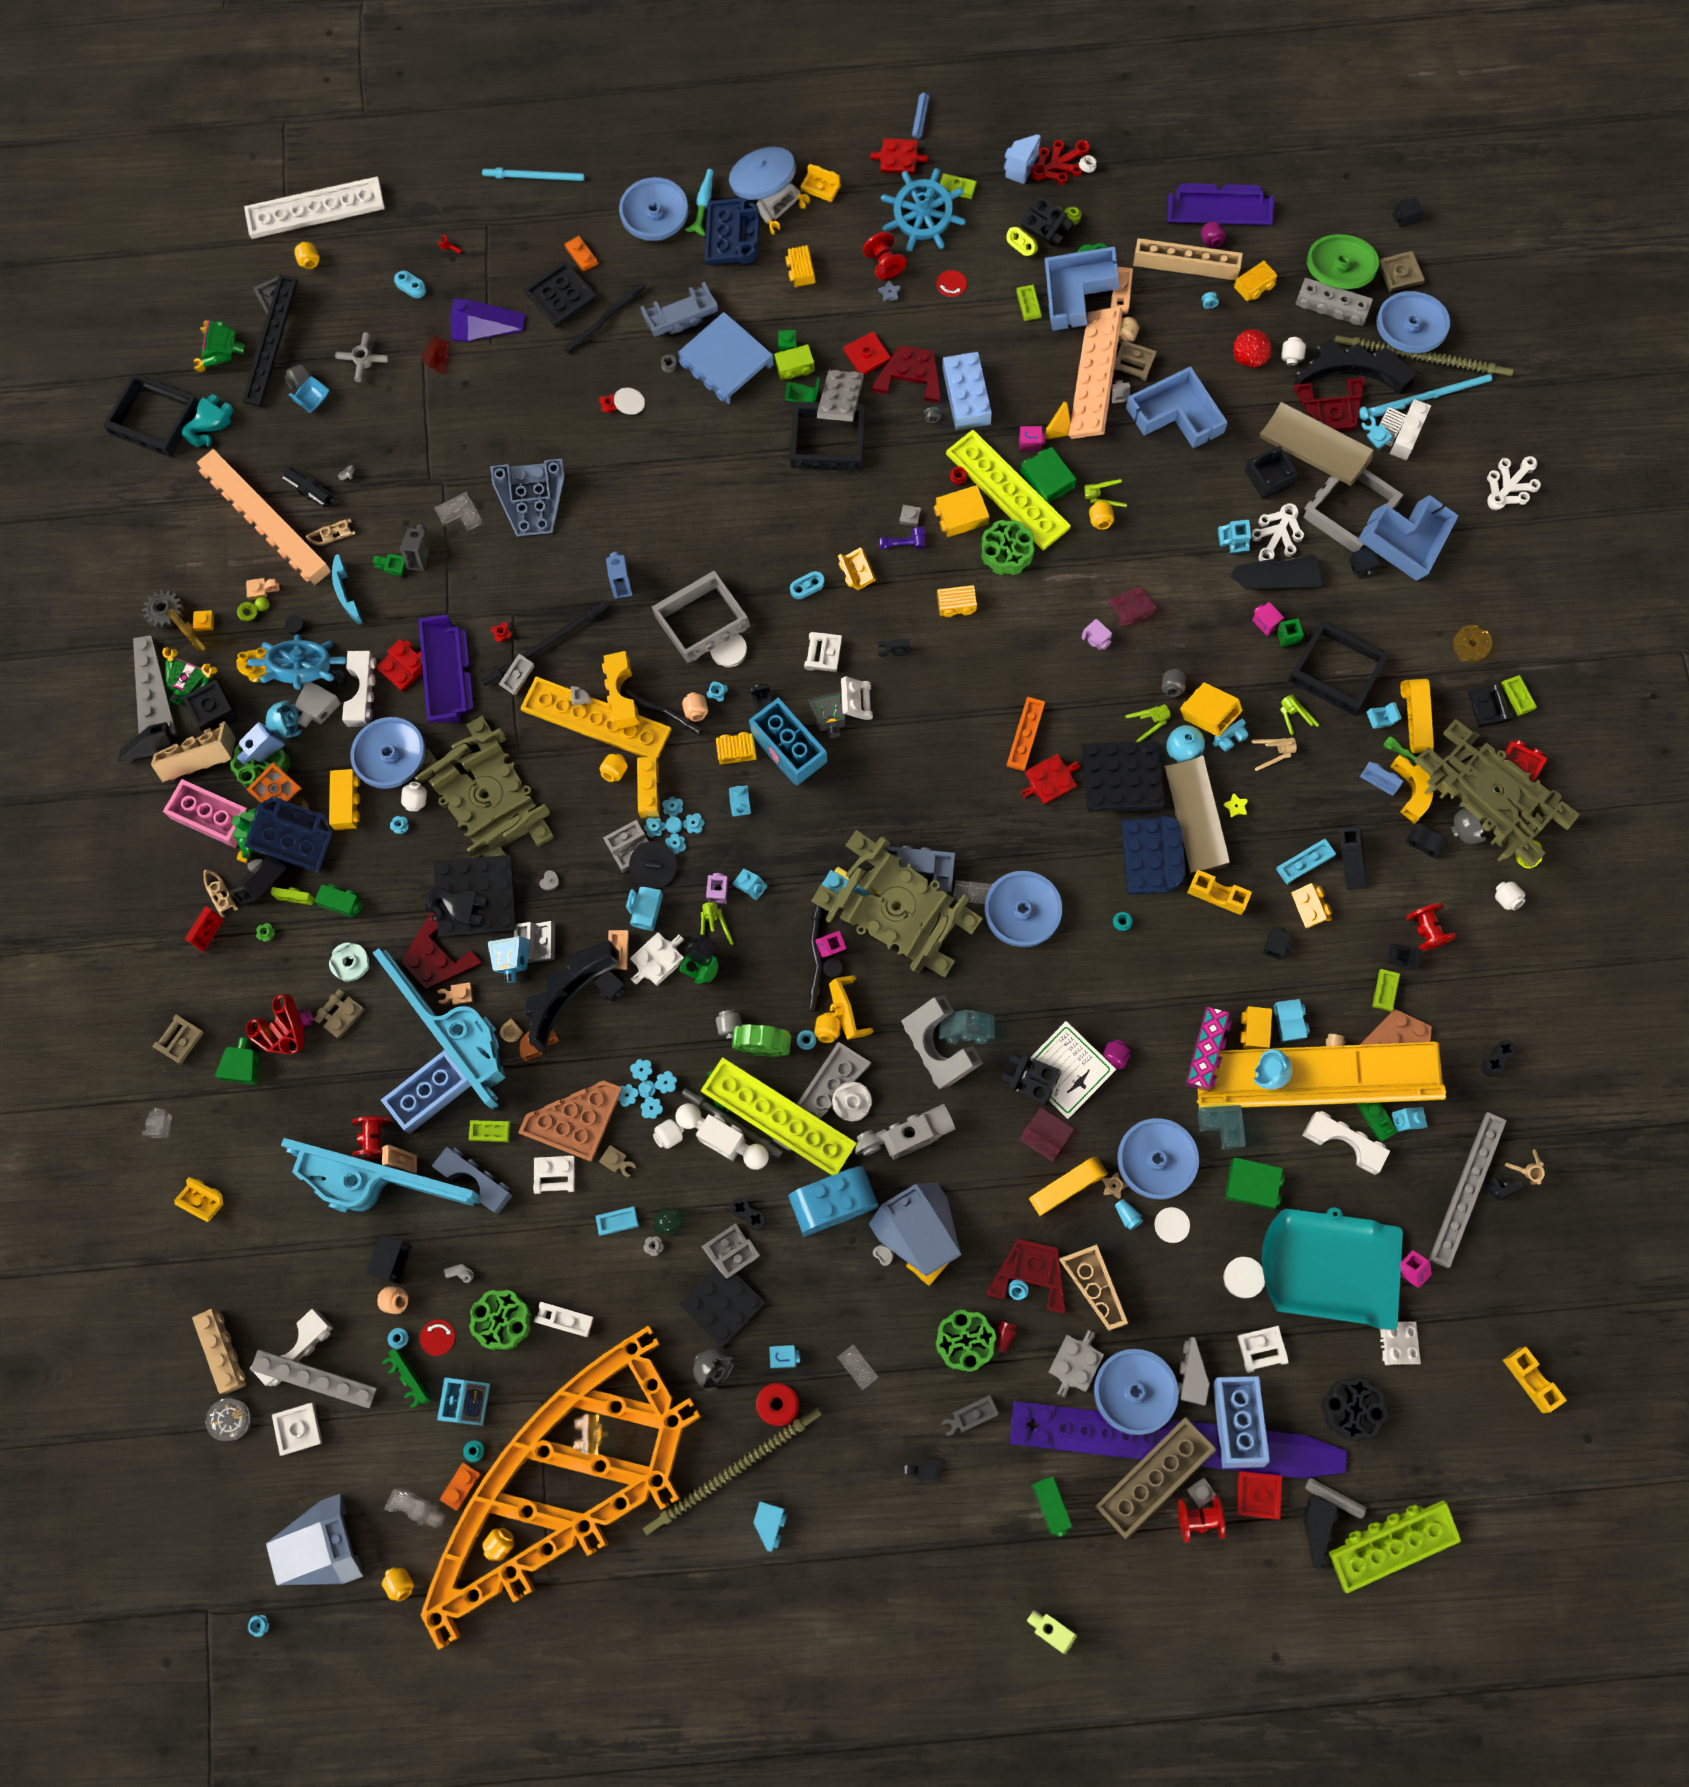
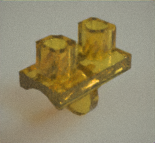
[574,1415,608,1454]

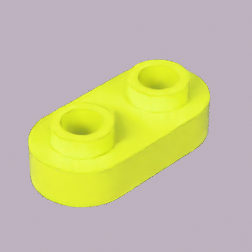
[1007,227,1038,256]

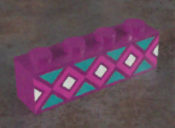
[1186,1007,1232,1092]

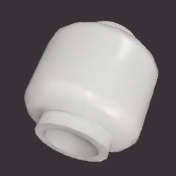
[1282,337,1306,366]
[401,782,427,811]
[1495,881,1525,910]
[653,1119,684,1149]

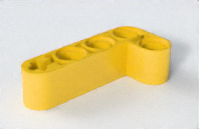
[1400,678,1434,754]
[1029,1157,1108,1216]

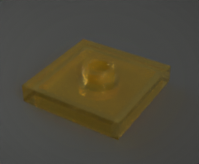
[167,608,206,652]

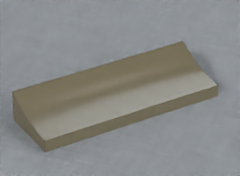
[1260,402,1373,486]
[1164,756,1230,875]
[1095,1417,1216,1540]

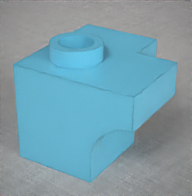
[1218,520,1251,554]

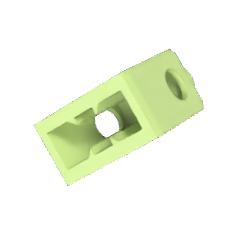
[1027,1610,1077,1654]

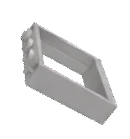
[1303,469,1403,552]
[652,571,750,663]

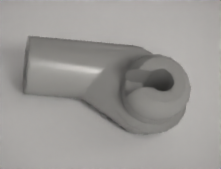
[444,1264,474,1283]

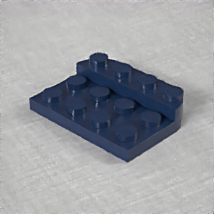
[704,198,760,265]
[243,798,332,872]
[1121,816,1185,895]

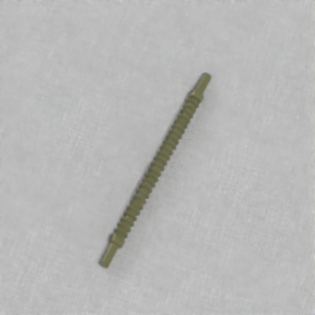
[1334,336,1513,376]
[643,1408,822,1535]

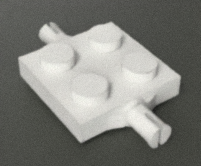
[630,933,684,986]

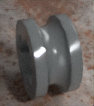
[661,354,677,372]
[924,407,941,423]

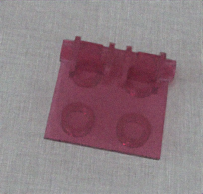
[1107,587,1156,626]
[1019,1107,1074,1162]

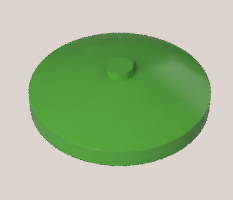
[1307,234,1379,289]

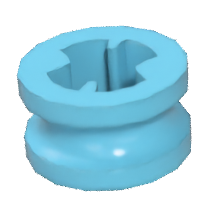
[1202,292,1219,309]

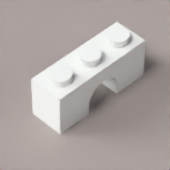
[1390,399,1431,460]

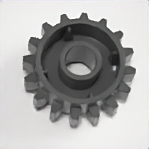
[142,590,185,630]

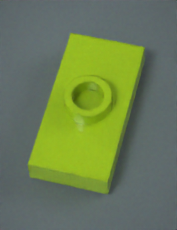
[940,173,976,199]
[1016,285,1041,321]
[1501,675,1537,716]
[271,887,315,905]
[1372,969,1400,1012]
[469,1120,511,1142]

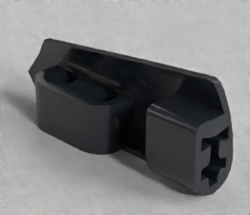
[1230,554,1322,589]

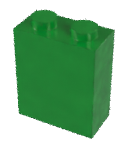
[1021,447,1076,503]
[1224,1157,1285,1210]
[1031,1476,1072,1537]

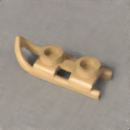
[306,519,356,546]
[204,869,238,918]

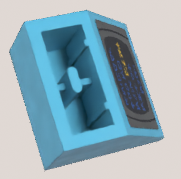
[437,1378,490,1426]

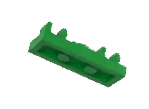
[1355,1102,1398,1142]
[382,1348,431,1408]

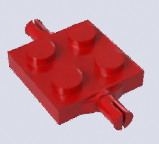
[870,138,928,175]
[1021,754,1080,805]

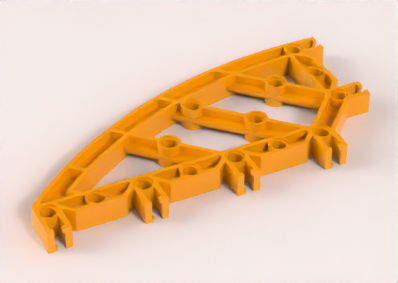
[421,1326,702,1649]

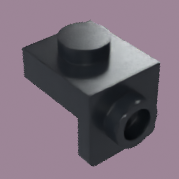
[751,684,773,714]
[1387,943,1422,969]

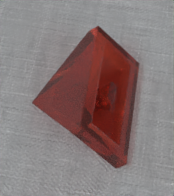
[421,335,449,374]

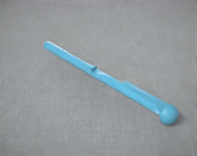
[1358,374,1492,420]

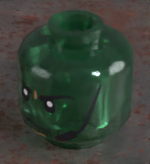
[653,1206,684,1237]

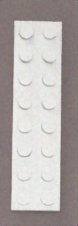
[244,177,385,239]

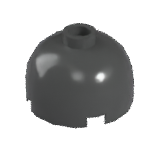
[1451,808,1486,845]
[693,1348,734,1391]

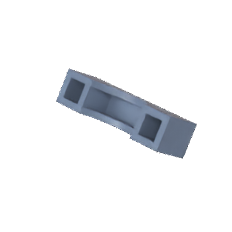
[432,1147,513,1215]

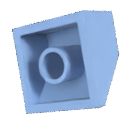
[1004,134,1040,184]

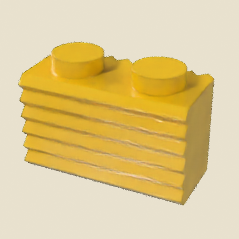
[785,245,815,287]
[1234,261,1277,302]
[937,585,977,617]
[716,732,757,765]

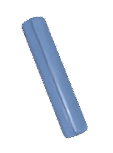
[912,92,929,139]

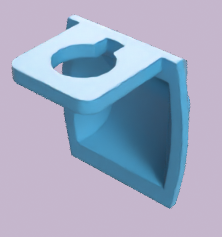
[289,376,329,413]

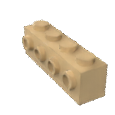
[192,1309,246,1395]

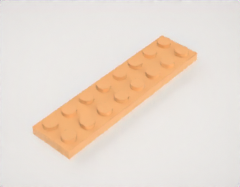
[1069,306,1123,439]

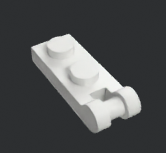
[534,1302,594,1338]

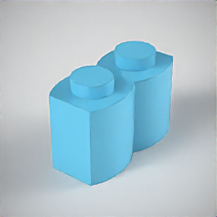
[1274,999,1309,1043]

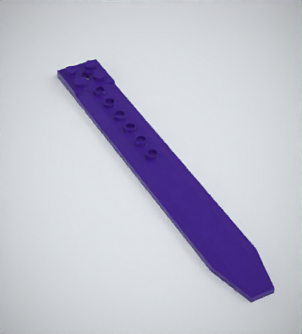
[1010,1401,1347,1478]

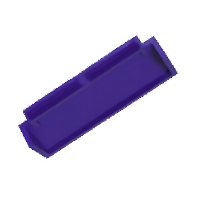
[1167,183,1274,225]
[418,614,474,723]

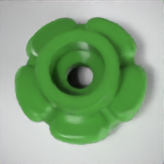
[256,923,275,942]

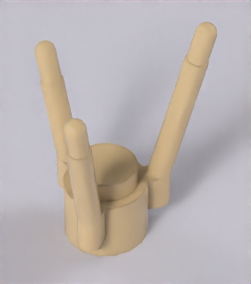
[1252,738,1297,771]
[1505,1149,1545,1185]

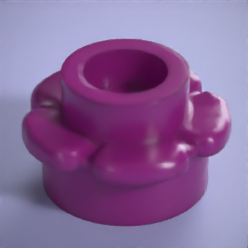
[299,1008,314,1027]

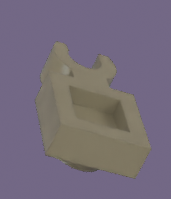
[599,1145,637,1178]

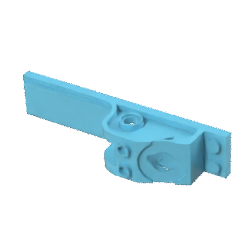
[373,949,505,1110]
[281,1138,480,1213]

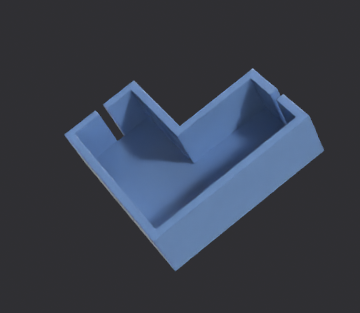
[1045,247,1120,331]
[1126,366,1227,448]
[1358,495,1458,580]

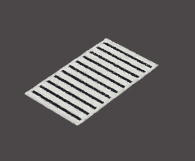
[1380,407,1407,446]

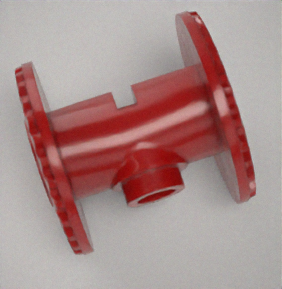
[863,231,907,280]
[1406,903,1457,951]
[351,1116,392,1160]
[756,1383,799,1426]
[1178,1495,1226,1543]

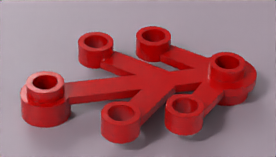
[1030,140,1089,185]

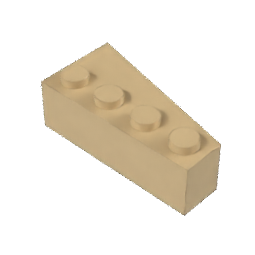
[151,721,236,782]
[1059,1245,1128,1331]

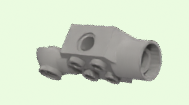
[855,1104,955,1160]

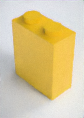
[934,485,989,537]
[1180,682,1243,737]

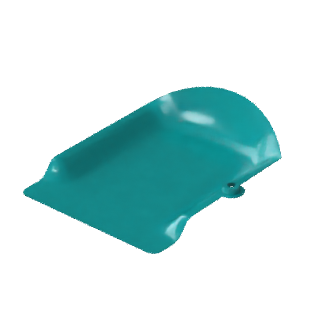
[1262,1207,1403,1330]

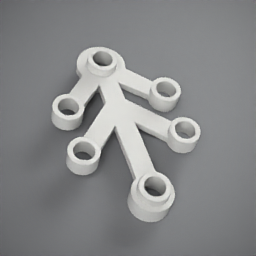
[1487,456,1541,510]
[1251,504,1304,561]

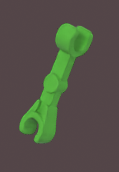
[1383,737,1417,766]

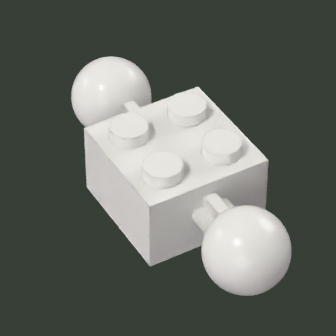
[676,1103,769,1170]

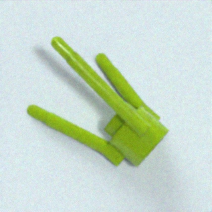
[1084,479,1127,507]
[1280,694,1319,735]
[1125,704,1170,742]
[700,902,734,945]

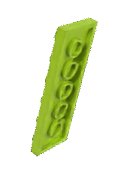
[1329,1501,1461,1594]

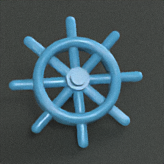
[881,168,966,251]
[247,635,347,690]

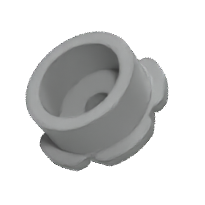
[644,1236,664,1256]

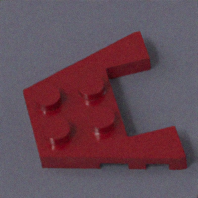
[872,345,940,404]
[1293,378,1364,432]
[401,912,483,991]
[986,1239,1065,1314]

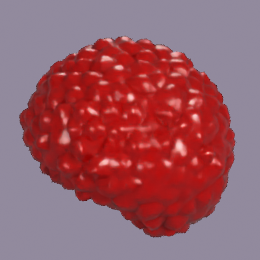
[1233,329,1271,368]

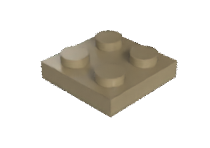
[1379,251,1424,292]

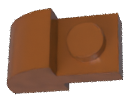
[519,1030,560,1061]

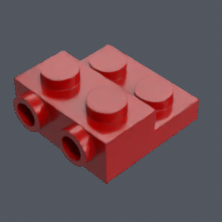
[376,639,423,693]
[1504,739,1547,782]

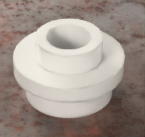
[1079,155,1096,172]

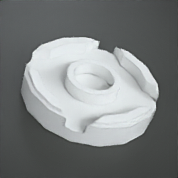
[711,634,747,668]
[832,1081,872,1122]
[1223,1257,1265,1299]

